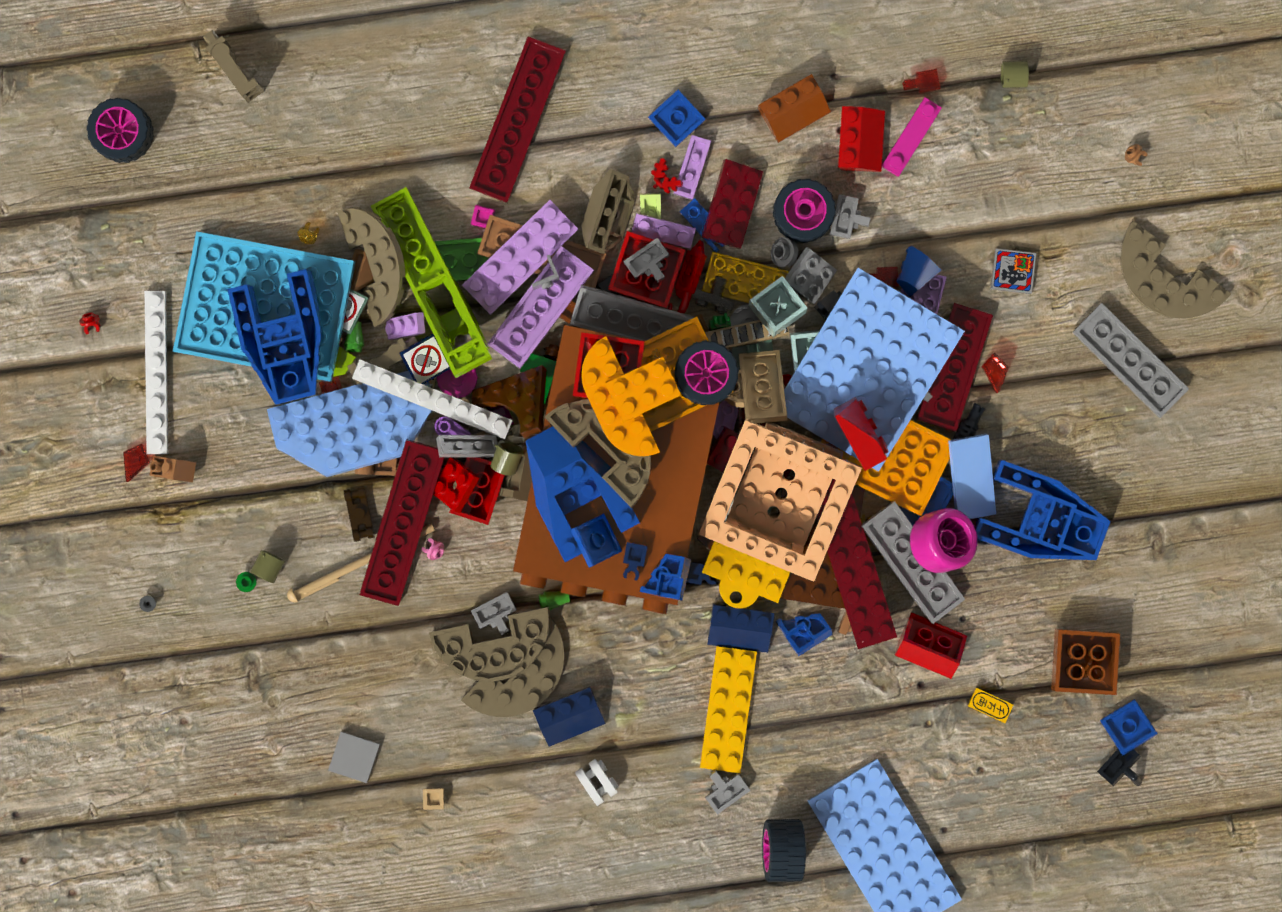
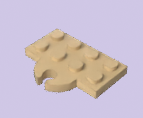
[725,350,787,423]

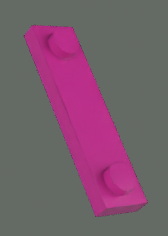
[882,97,942,177]

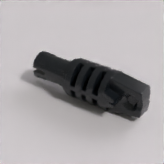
[953,403,986,440]

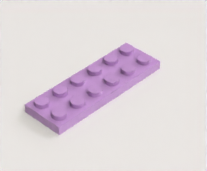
[462,200,578,315]
[487,246,594,369]

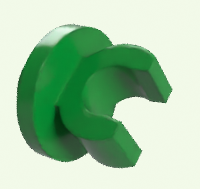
[236,572,257,592]

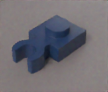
[623,542,648,581]
[686,562,716,585]

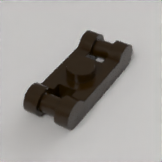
[344,486,375,542]

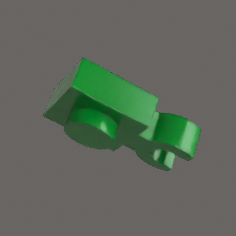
[708,313,731,331]

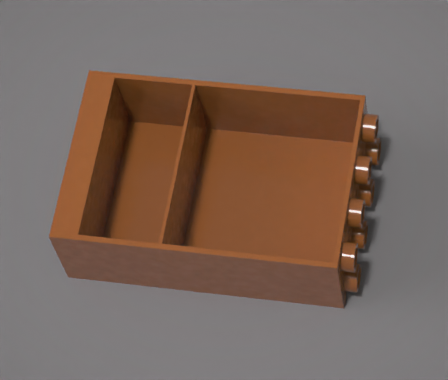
[513,325,719,614]

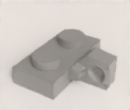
[830,194,870,239]
[624,238,669,282]
[471,592,517,635]
[705,770,750,815]

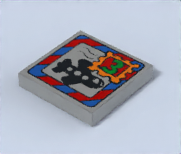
[990,249,1036,294]

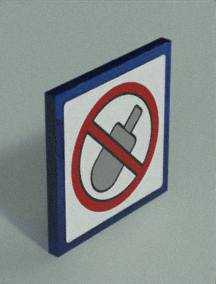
[399,333,450,385]

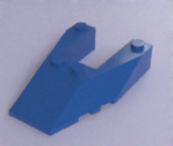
[227,269,321,405]
[526,426,640,562]
[974,460,1111,560]

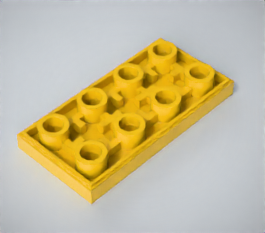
[702,252,789,304]

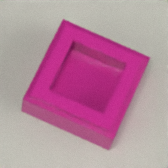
[471,205,496,229]

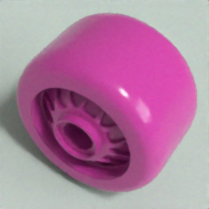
[910,508,978,573]

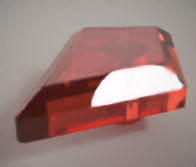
[982,353,1009,393]
[123,444,151,482]

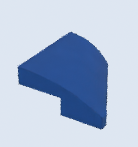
[897,246,941,297]
[640,554,691,601]
[776,613,833,656]

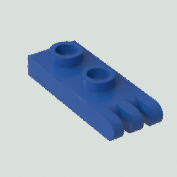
[680,198,724,253]

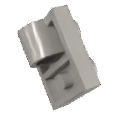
[785,247,837,304]

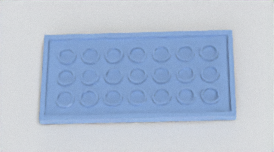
[807,759,962,912]

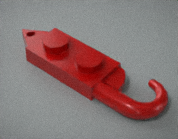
[668,240,707,314]

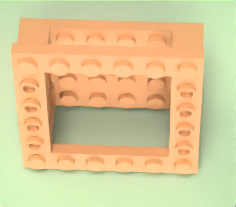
[698,419,862,582]

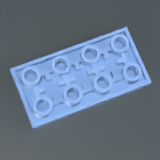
[948,434,996,519]

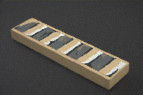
[705,320,790,349]

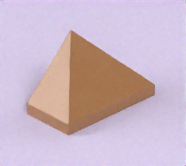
[350,249,374,292]

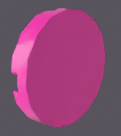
[437,362,478,398]

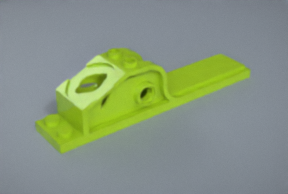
[371,187,493,378]

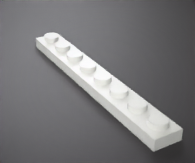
[144,291,168,454]
[352,359,512,439]

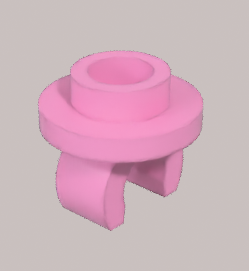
[422,538,444,560]

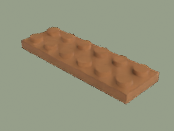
[477,215,606,288]

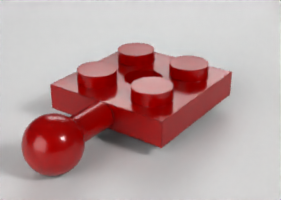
[433,457,480,513]

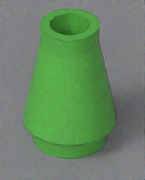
[344,321,364,352]
[539,591,570,611]

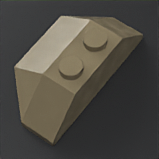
[581,169,635,254]

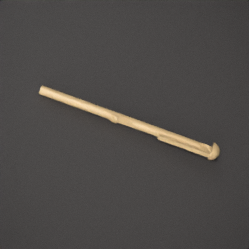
[287,523,435,603]

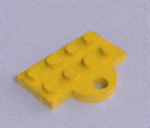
[702,541,790,608]

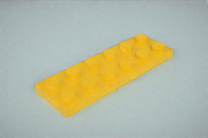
[700,646,757,773]

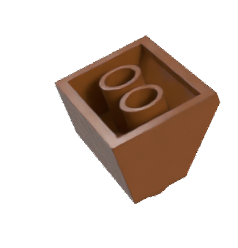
[758,74,831,143]

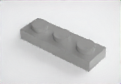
[436,435,497,457]

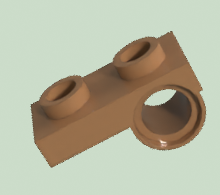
[355,458,397,476]

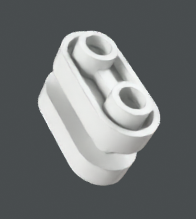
[575,759,619,806]

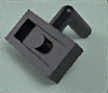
[1097,749,1142,787]

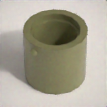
[1001,61,1029,88]
[491,441,524,476]
[250,550,285,584]

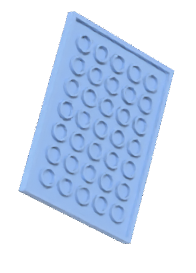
[784,267,965,472]

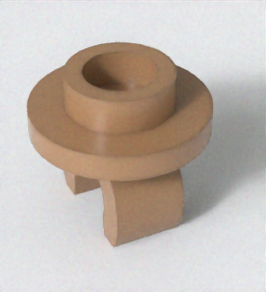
[1125,144,1148,166]

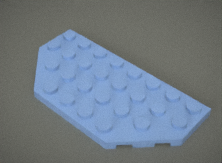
[267,370,433,477]

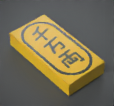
[967,688,1013,723]

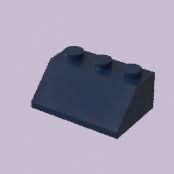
[707,604,774,653]
[533,686,606,747]

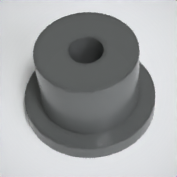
[139,596,156,612]

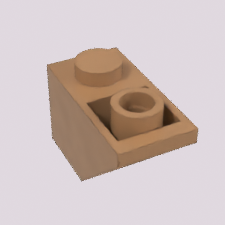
[150,455,196,483]

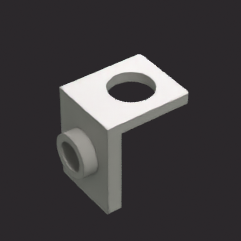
[532,254,559,290]

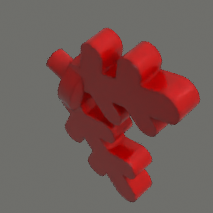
[651,158,683,193]

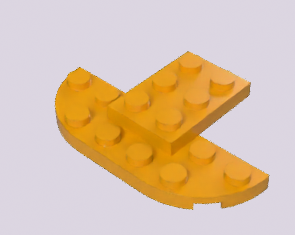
[582,336,681,456]

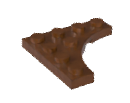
[471,365,547,438]

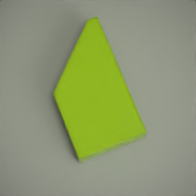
[333,346,357,377]

